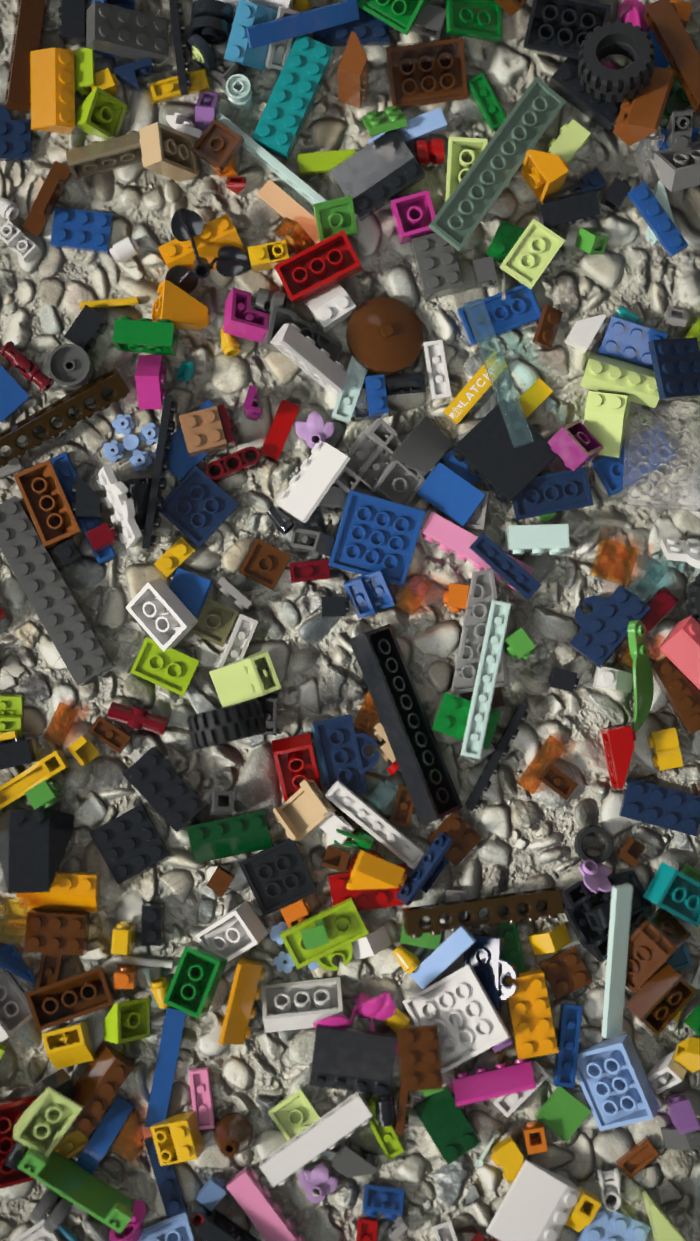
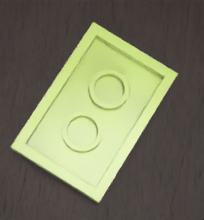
[499,219,565,289]
[268,1087,321,1141]

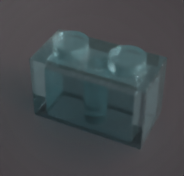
[626,557,668,601]

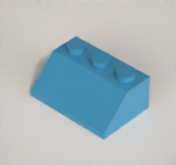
[224,0,278,70]

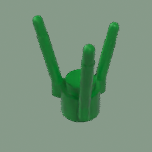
[334,828,374,850]

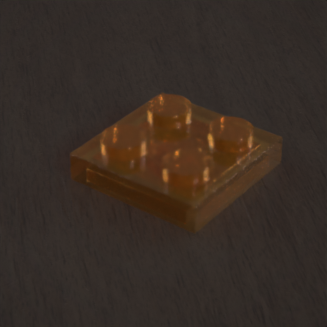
[589,538,639,587]

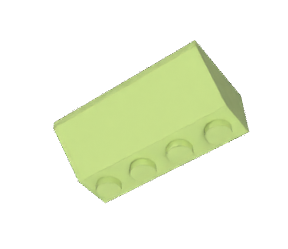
[445,137,488,223]
[580,352,660,408]

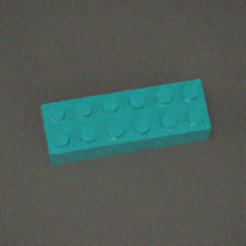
[252,35,334,161]

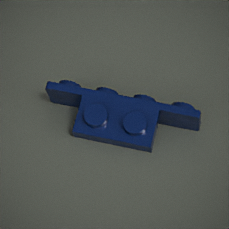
[396,832,453,906]

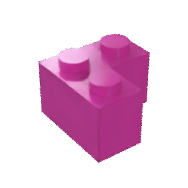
[223,288,269,343]
[135,355,167,409]

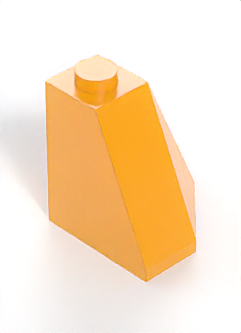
[151,280,210,331]
[346,850,407,890]

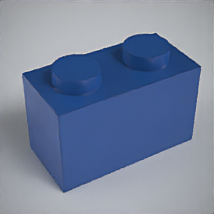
[364,374,389,419]

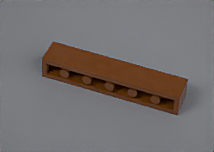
[4,0,48,114]
[644,0,700,114]

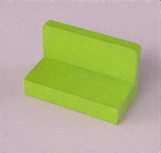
[74,48,95,95]

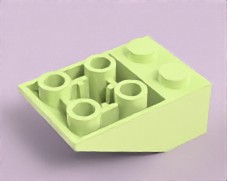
[209,650,281,707]

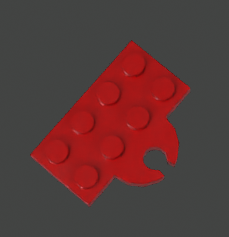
[328,849,412,911]

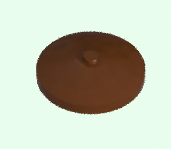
[346,297,424,374]

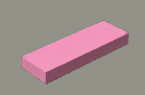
[189,1066,215,1130]

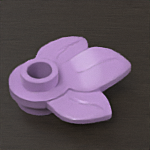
[295,411,334,449]
[579,860,612,893]
[299,1161,338,1203]

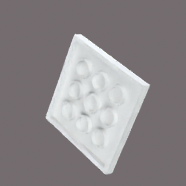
[402,964,510,1074]

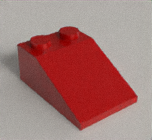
[601,725,636,789]
[272,733,323,802]

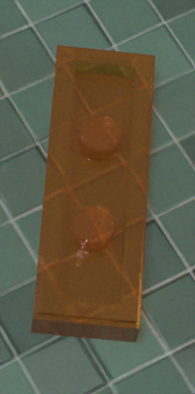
[516,735,566,795]

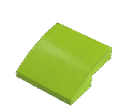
[0,694,23,736]

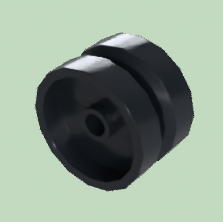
[189,0,234,45]

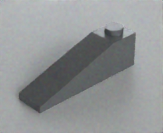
[260,306,342,362]

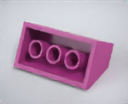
[453,1059,538,1106]

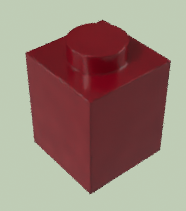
[86,522,119,552]

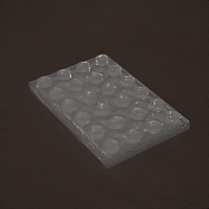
[623,399,700,512]

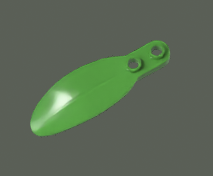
[628,620,654,733]

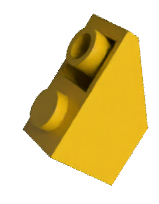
[248,240,289,273]
[673,1037,700,1073]
[491,1134,524,1183]
[565,1186,601,1232]

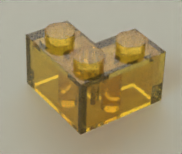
[0,896,29,945]

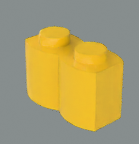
[647,727,683,771]
[111,920,136,955]

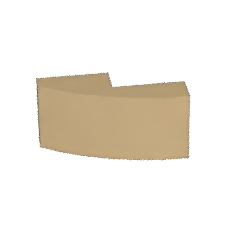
[373,722,396,763]

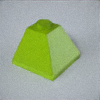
[75,87,128,139]
[103,997,150,1044]

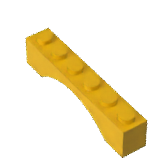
[0,750,70,810]

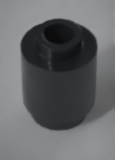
[375,1095,396,1127]

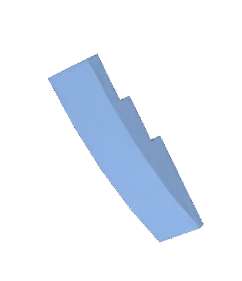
[368,107,447,147]
[410,925,476,990]

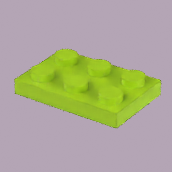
[130,637,200,697]

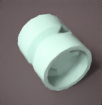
[226,74,253,109]

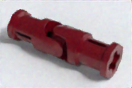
[0,341,54,393]

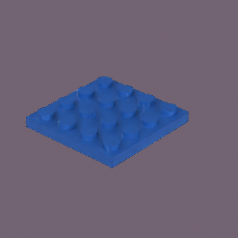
[328,489,426,586]

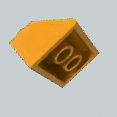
[520,149,569,201]

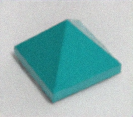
[176,362,195,382]

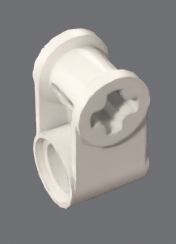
[597,1168,621,1211]

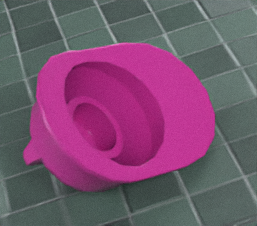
[617,0,650,33]
[109,1200,146,1241]

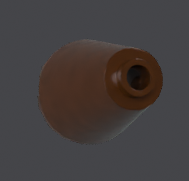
[213,1113,253,1158]

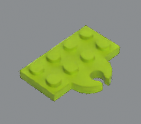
[280,898,369,971]

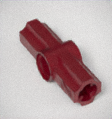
[107,702,169,735]

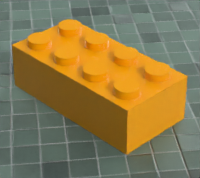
[506,968,558,1060]

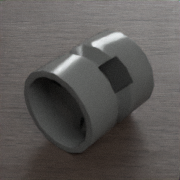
[255,288,287,313]

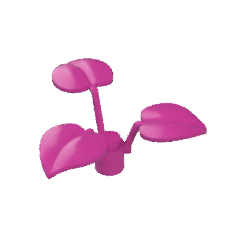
[313,991,398,1056]

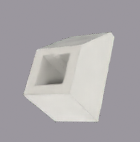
[564,314,606,354]

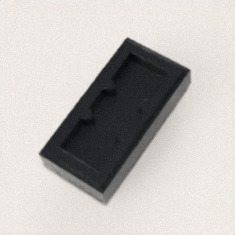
[386,372,426,396]

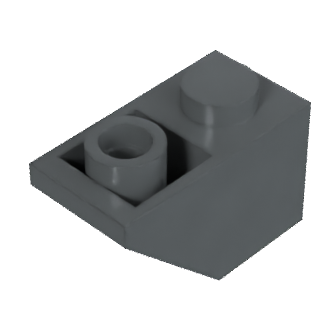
[666,110,693,152]
[332,1140,378,1178]

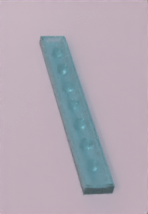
[464,298,534,448]

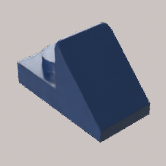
[113,57,155,92]

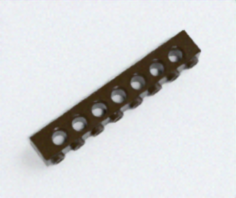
[0,367,130,468]
[402,887,564,938]

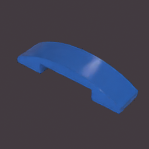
[75,1095,135,1174]

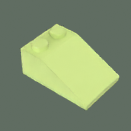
[584,391,631,458]
[13,1087,83,1157]
[642,1190,687,1241]

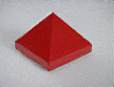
[226,177,246,195]

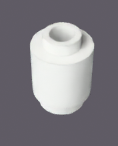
[109,237,139,263]

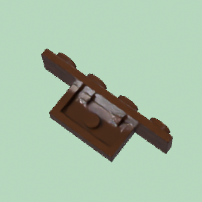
[22,161,71,237]

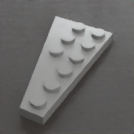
[451,569,509,695]

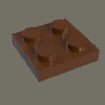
[191,119,245,172]
[239,538,291,591]
[427,812,482,866]
[539,945,592,1000]

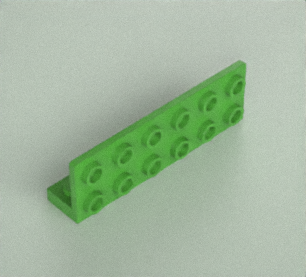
[18,1147,134,1233]

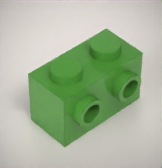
[504,628,536,660]
[24,778,63,810]

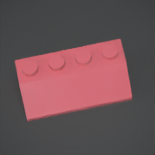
[659,616,700,690]

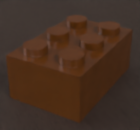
[24,909,90,956]
[625,961,697,1036]
[396,1025,443,1092]

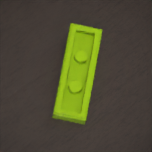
[297,149,355,175]
[366,1095,405,1161]

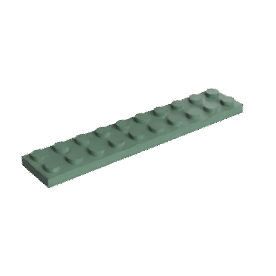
[428,76,566,251]

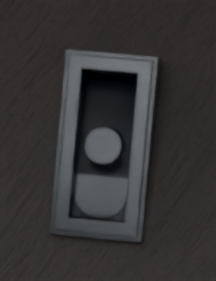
[257,693,278,735]

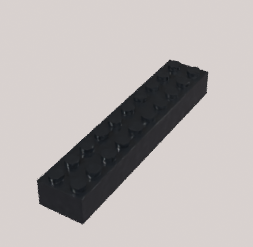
[349,624,463,825]

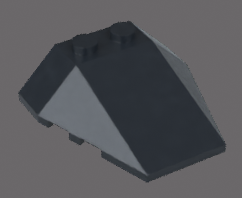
[0,808,74,894]
[562,870,652,963]

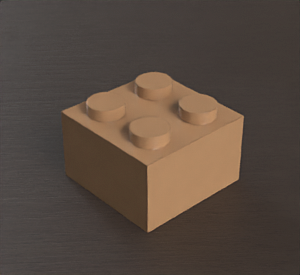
[179,406,228,457]

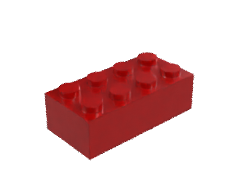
[274,230,363,305]

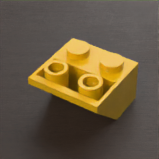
[42,1020,95,1069]
[150,1111,205,1166]

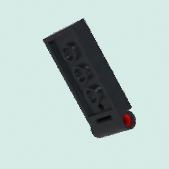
[189,1200,260,1241]

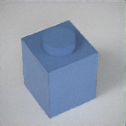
[196,1173,227,1212]

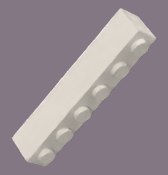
[259,1092,373,1187]

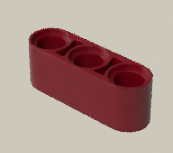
[206,446,261,482]
[642,586,679,635]

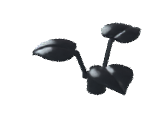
[165,208,251,293]

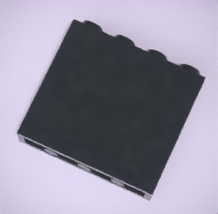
[452,399,558,506]

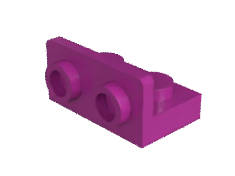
[243,385,263,421]

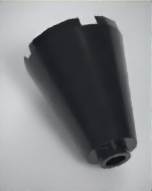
[118,477,152,530]

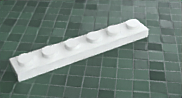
[325,780,426,870]

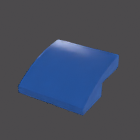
[343,568,397,619]

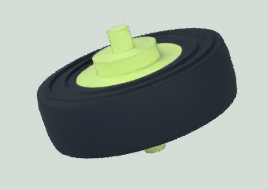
[187,34,216,70]

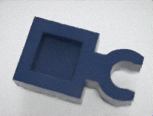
[571,168,608,192]

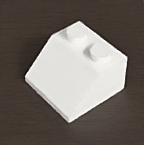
[303,283,356,333]

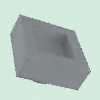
[665,307,687,327]
[388,1216,408,1241]

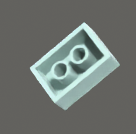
[505,524,569,556]

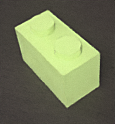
[547,119,591,165]

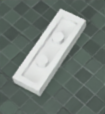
[423,340,452,401]
[217,614,258,668]
[493,1060,550,1118]

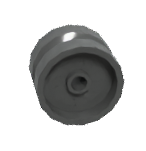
[47,343,95,391]
[29,1188,74,1234]

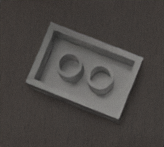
[411,233,464,301]

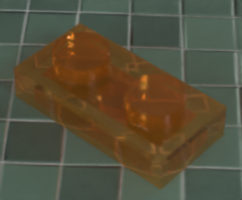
[43,702,79,746]

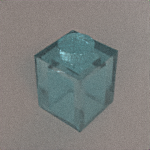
[367,780,397,812]

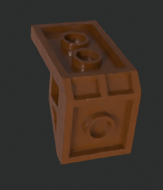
[605,907,691,993]

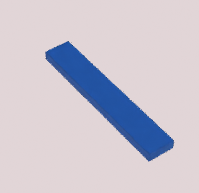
[246,0,359,49]
[50,452,117,564]
[144,1007,186,1128]

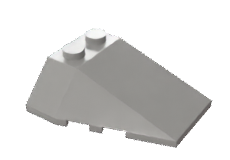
[335,418,425,506]

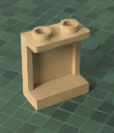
[272,779,336,841]

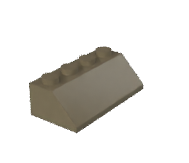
[66,131,142,180]

